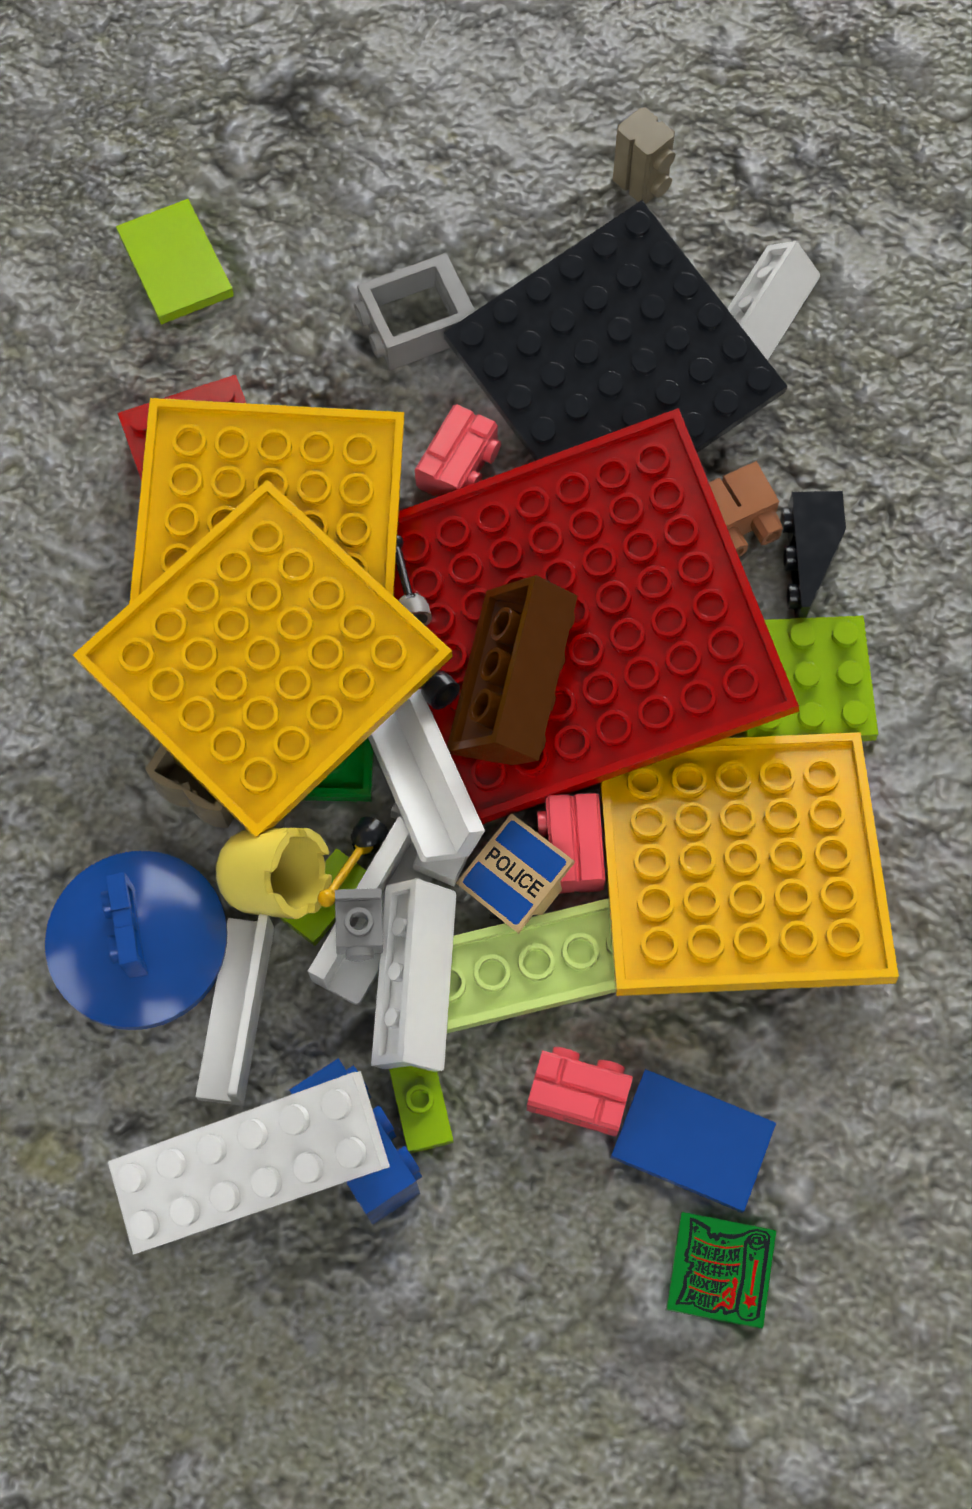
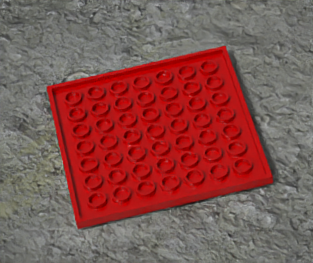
[394,408,799,824]

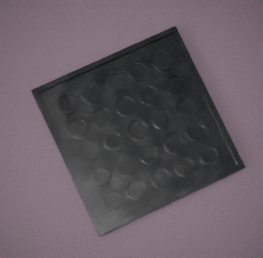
[444,200,788,461]

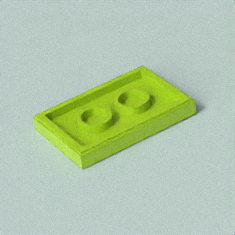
[116,199,234,325]

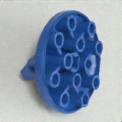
[45,851,228,1030]

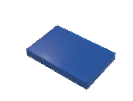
[610,1069,776,1213]

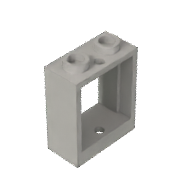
[354,253,475,371]

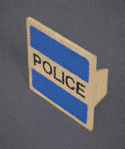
[456,813,575,934]

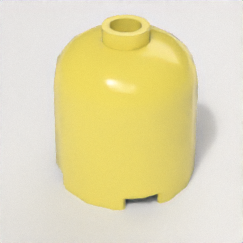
[216,828,332,919]

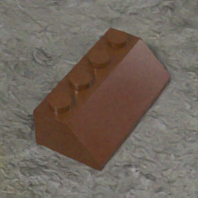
[447,575,578,765]

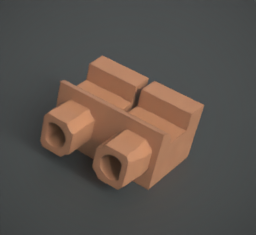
[709,461,783,557]

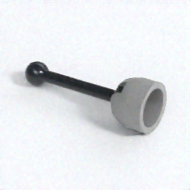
[396,534,432,626]

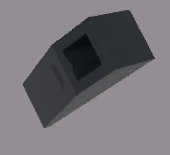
[780,491,846,618]

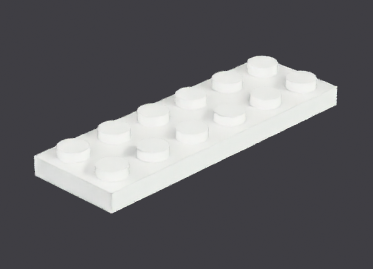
[108,1071,390,1255]

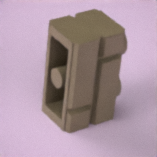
[613,107,675,204]

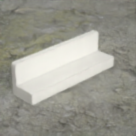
[727,241,820,360]
[368,689,485,862]
[308,816,433,1005]
[371,878,456,1072]
[195,914,274,1106]

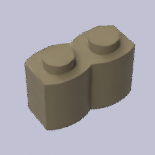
[145,745,235,828]

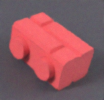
[415,404,501,496]
[537,793,605,894]
[526,1047,633,1137]

